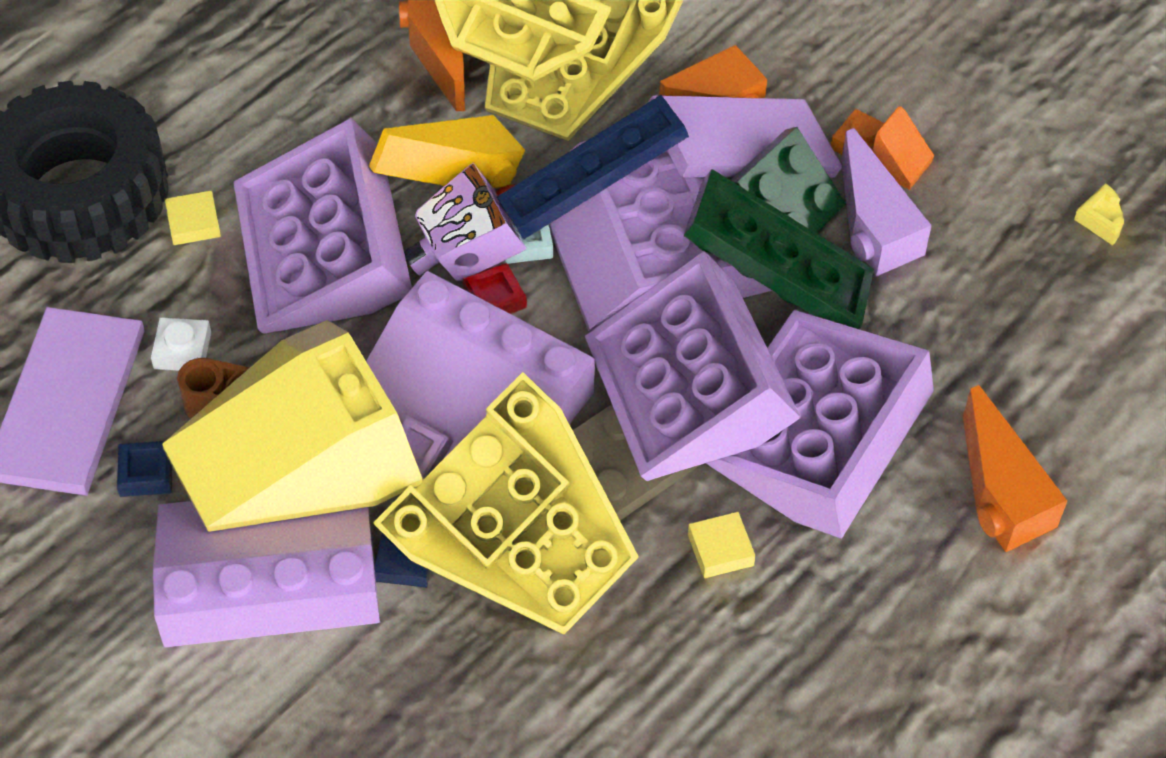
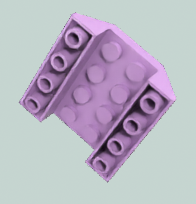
[549,141,772,332]

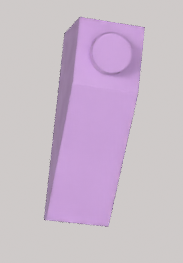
[841,128,932,276]

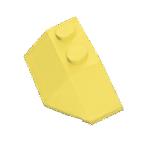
[435,0,611,82]

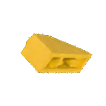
[368,115,525,189]

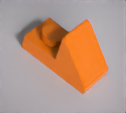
[831,106,934,190]

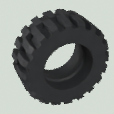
[0,81,169,263]

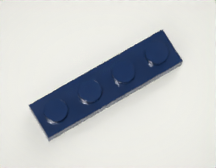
[497,95,689,240]

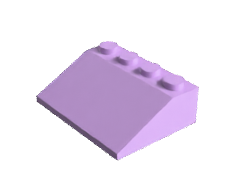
[234,118,412,334]
[585,251,801,481]
[366,271,595,459]
[706,310,934,539]
[153,501,380,648]

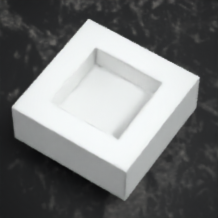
[151,318,211,371]

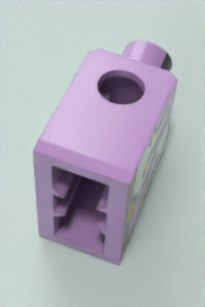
[404,163,527,281]

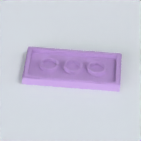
[649,95,843,178]
[0,307,145,496]

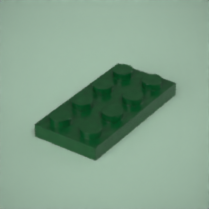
[684,169,874,329]

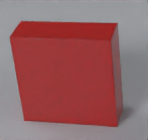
[463,263,527,314]

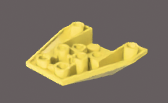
[485,0,683,141]
[162,320,422,532]
[373,372,638,635]

